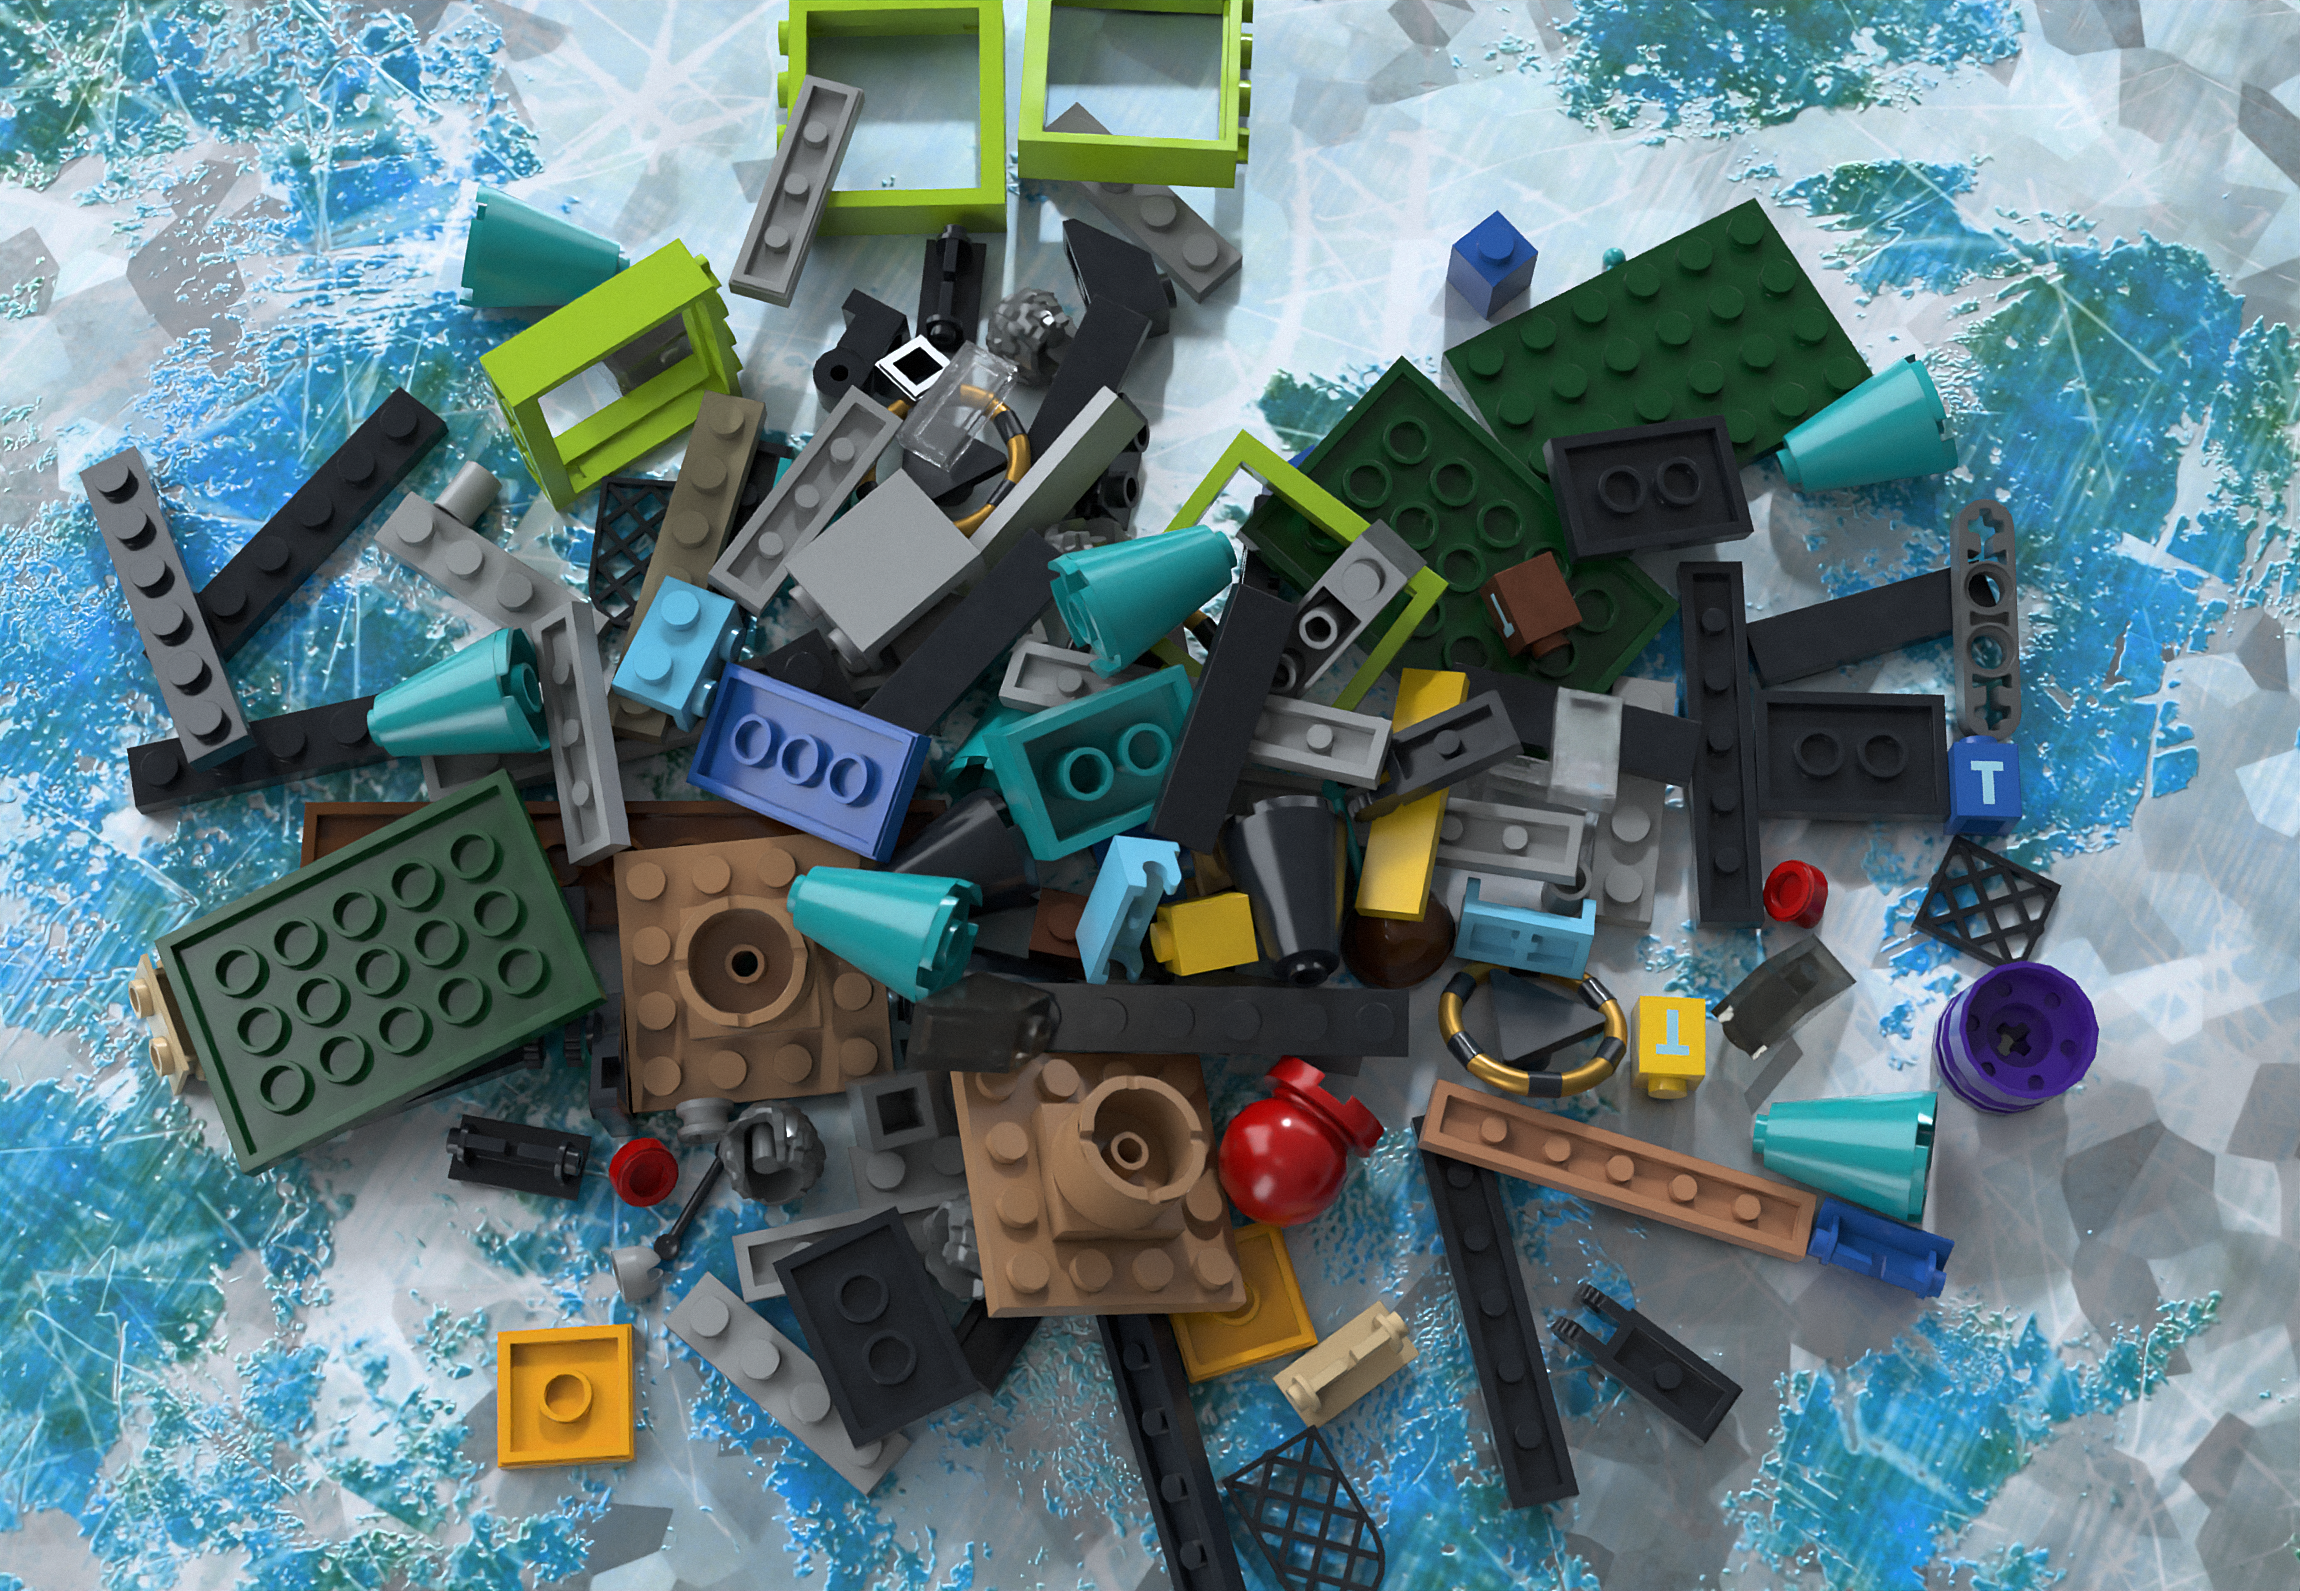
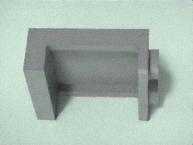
[784,468,989,673]

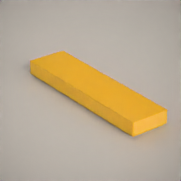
[1355,668,1470,922]

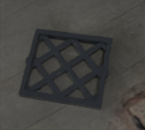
[1911,834,2062,968]

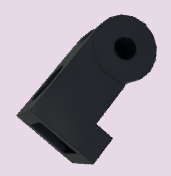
[813,288,911,414]

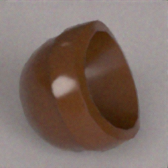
[1341,889,1456,989]

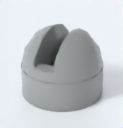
[611,1246,664,1303]

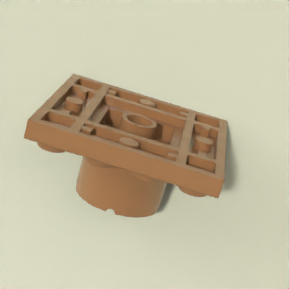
[613,833,895,1114]
[949,1051,1247,1318]

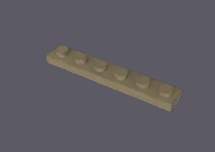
[607,390,767,746]

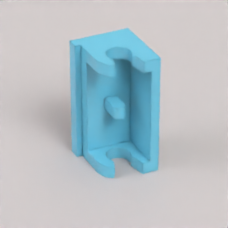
[1075,835,1181,985]
[1454,877,1596,980]

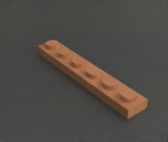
[1417,1079,1817,1263]

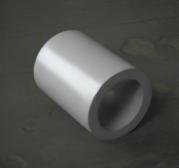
[433,460,502,528]
[1541,860,1593,917]

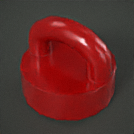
[1763,859,1828,929]
[608,1138,679,1208]

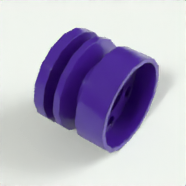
[1931,961,2099,1116]

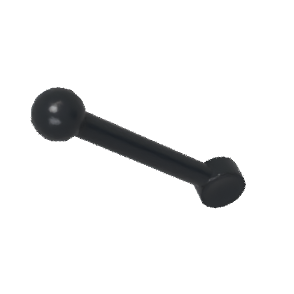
[654,1141,725,1262]

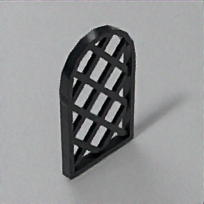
[588,476,676,631]
[1222,1425,1385,1591]

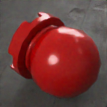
[1218,1055,1385,1228]

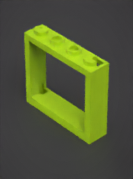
[777,0,1007,236]
[1018,0,1254,189]
[479,238,743,512]
[1146,428,1449,773]

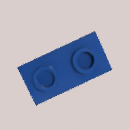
[1806,1197,1955,1300]

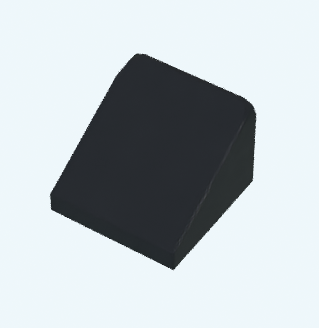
[874,335,962,407]

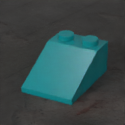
[982,664,1194,861]

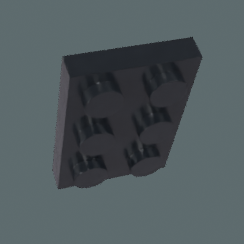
[1542,414,1754,565]
[1751,690,1951,823]
[772,1206,981,1452]

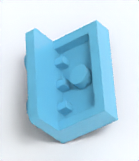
[611,575,746,733]

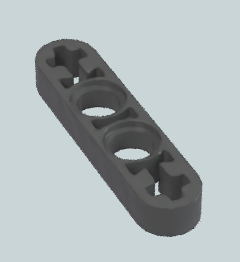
[1949,499,2022,743]

